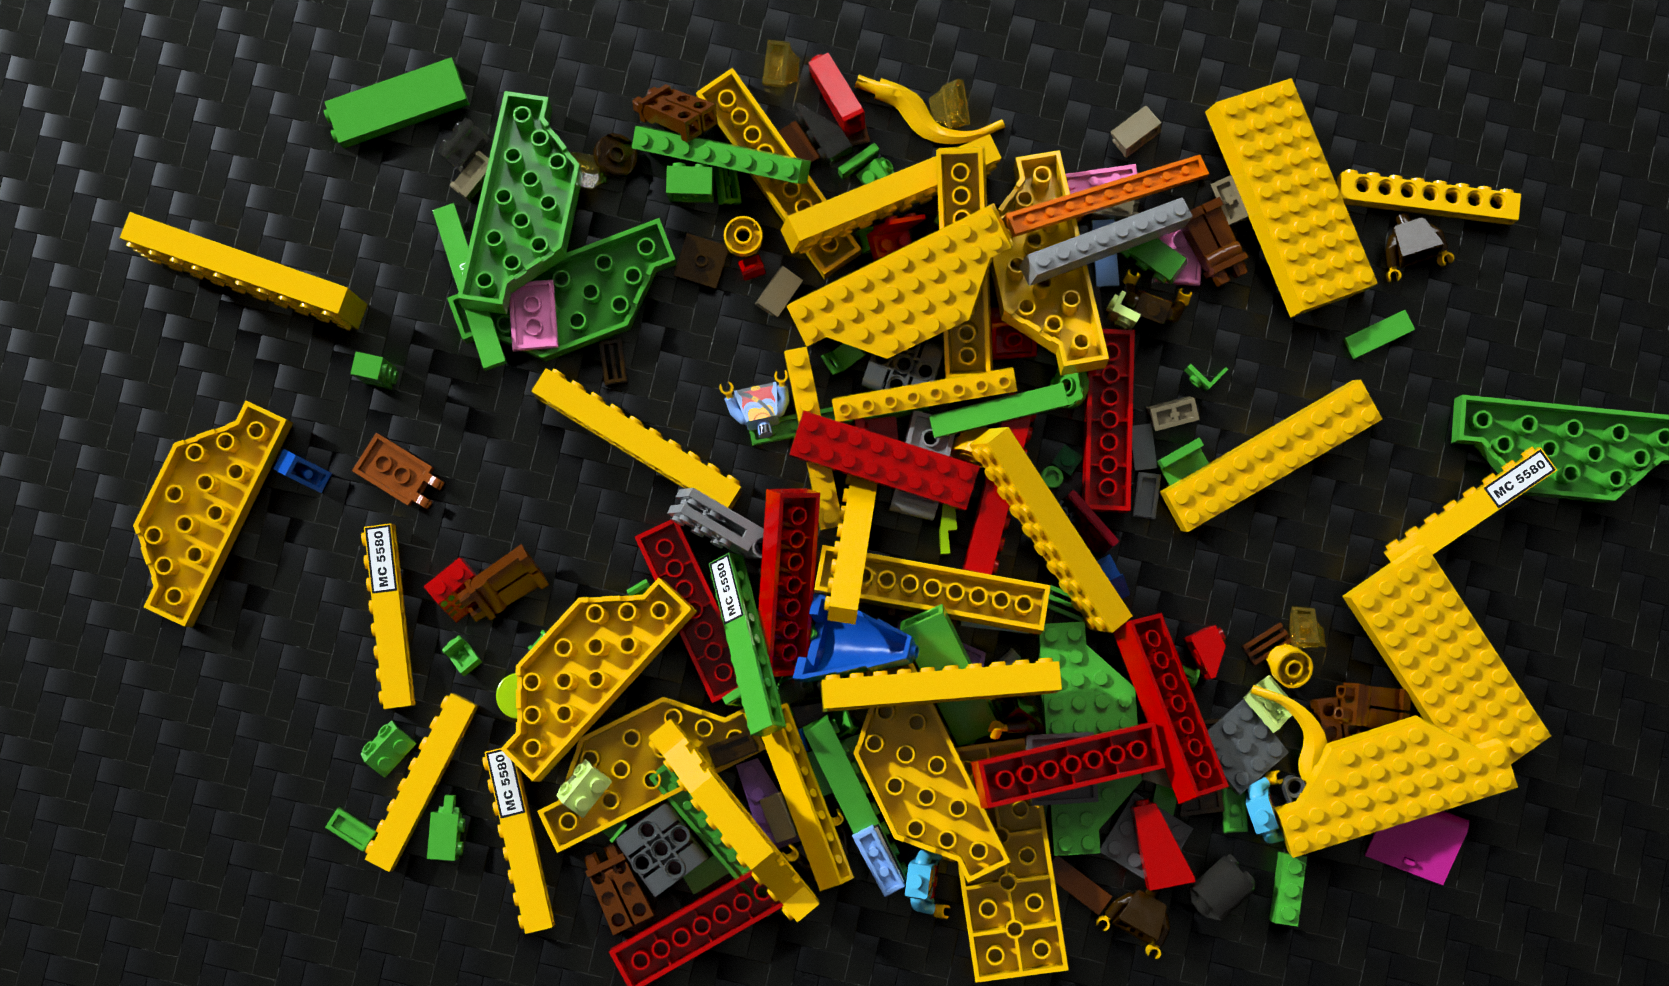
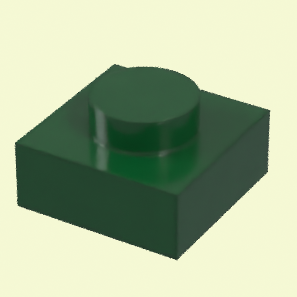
[1051,444,1083,477]

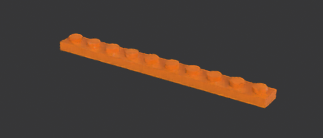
[1004,155,1209,237]

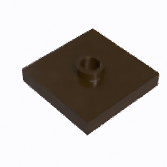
[673,233,729,290]

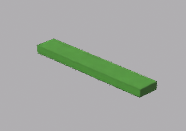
[929,383,1069,439]

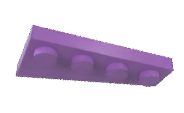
[736,758,801,849]

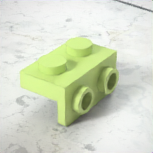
[1106,291,1141,330]
[1243,675,1293,733]
[556,759,612,818]

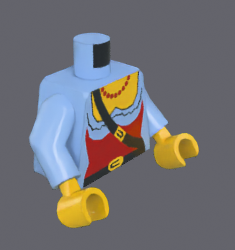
[719,370,789,438]

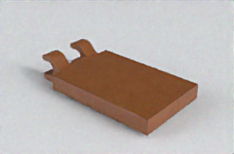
[352,433,445,509]

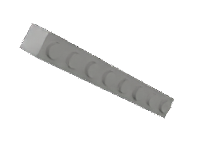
[1019,197,1193,286]

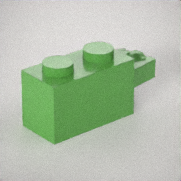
[427,795,465,861]

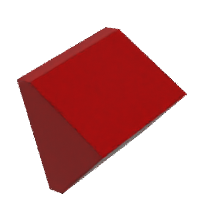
[738,255,766,281]

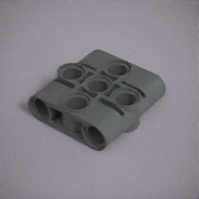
[862,340,945,391]
[615,801,709,897]

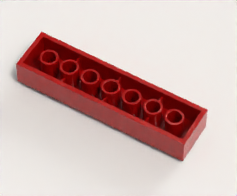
[1082,329,1135,513]
[962,392,1037,575]
[789,410,980,511]
[758,488,821,677]
[635,519,738,703]
[1113,613,1229,804]
[971,722,1165,809]
[609,870,784,986]

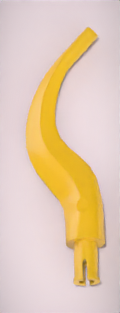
[854,74,1005,144]
[1251,685,1327,785]

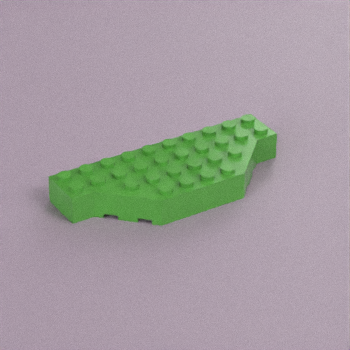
[457,91,583,315]
[447,218,677,362]
[1451,395,1669,503]
[1037,622,1142,856]

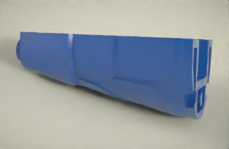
[793,593,919,682]

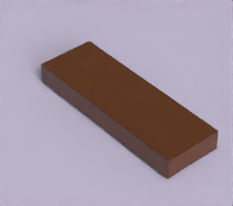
[1052,856,1112,915]

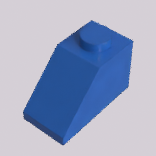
[273,449,332,493]

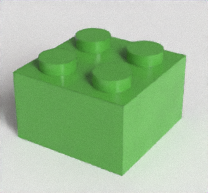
[666,163,715,203]

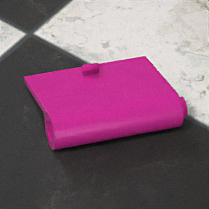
[1365,811,1469,885]

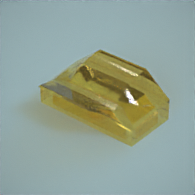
[762,40,800,87]
[929,79,970,129]
[570,152,609,189]
[1290,607,1326,648]

